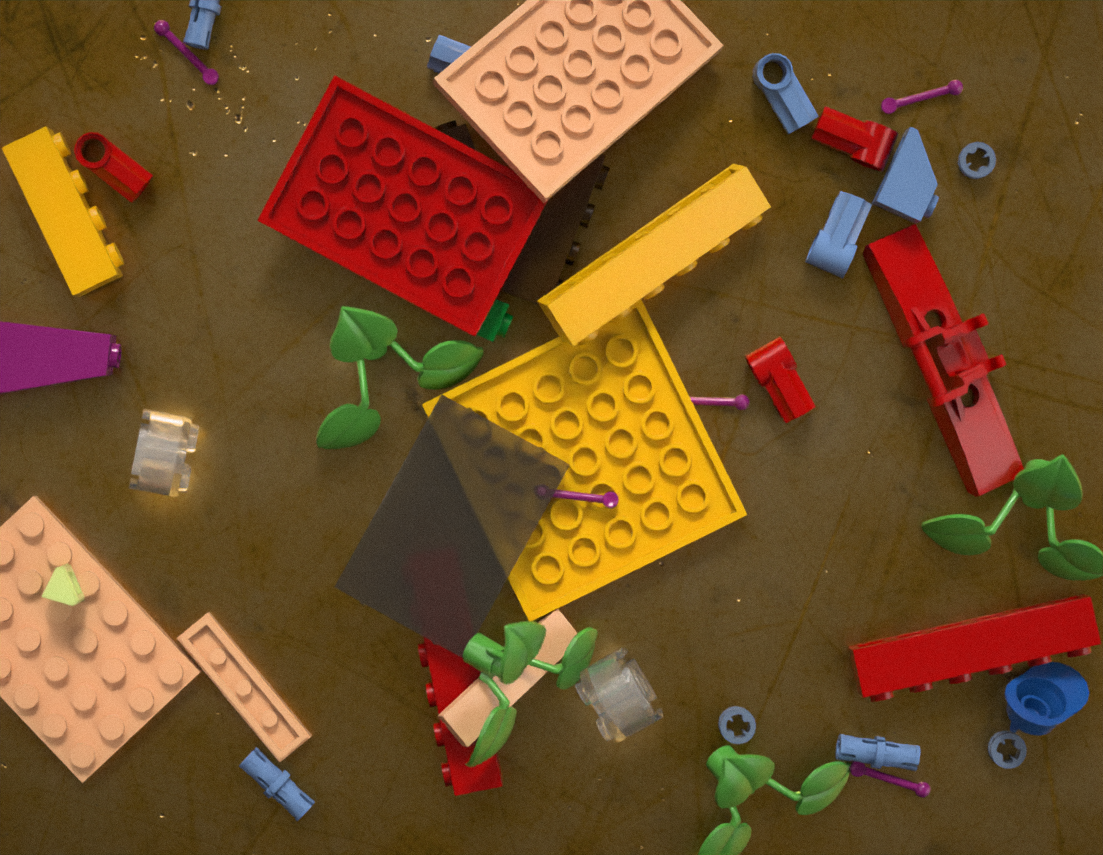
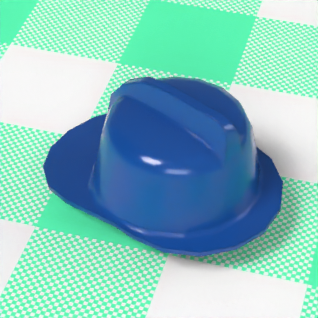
[1004,662,1089,736]

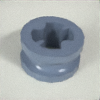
[958,142,996,179]
[718,706,756,744]
[988,731,1027,769]

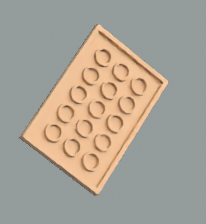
[433,0,724,203]
[0,496,202,783]

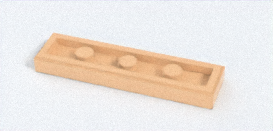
[438,609,577,747]
[177,612,312,762]

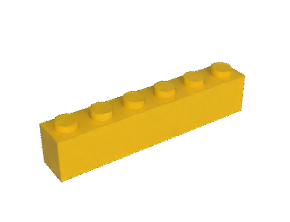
[537,164,771,346]

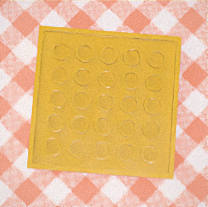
[422,299,747,622]

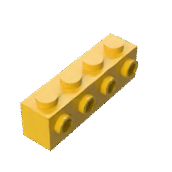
[2,127,124,297]

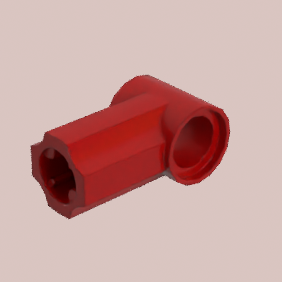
[811,106,898,172]
[74,132,154,203]
[745,337,816,424]

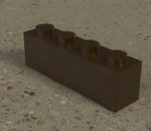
[502,154,610,306]

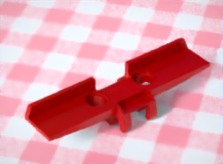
[862,224,1024,497]

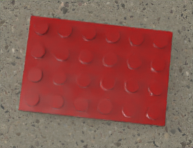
[257,75,549,337]

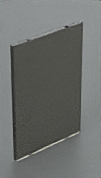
[335,394,570,658]

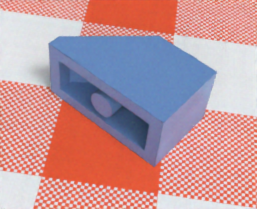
[871,127,939,224]

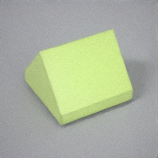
[41,564,85,606]

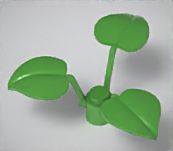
[316,306,484,449]
[921,454,1103,581]
[463,621,598,767]
[698,745,851,855]

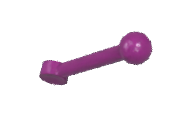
[154,20,219,85]
[881,79,963,114]
[690,394,750,410]
[534,484,619,509]
[850,761,931,798]

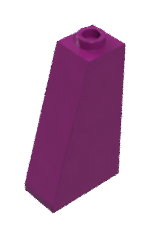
[0,321,122,394]

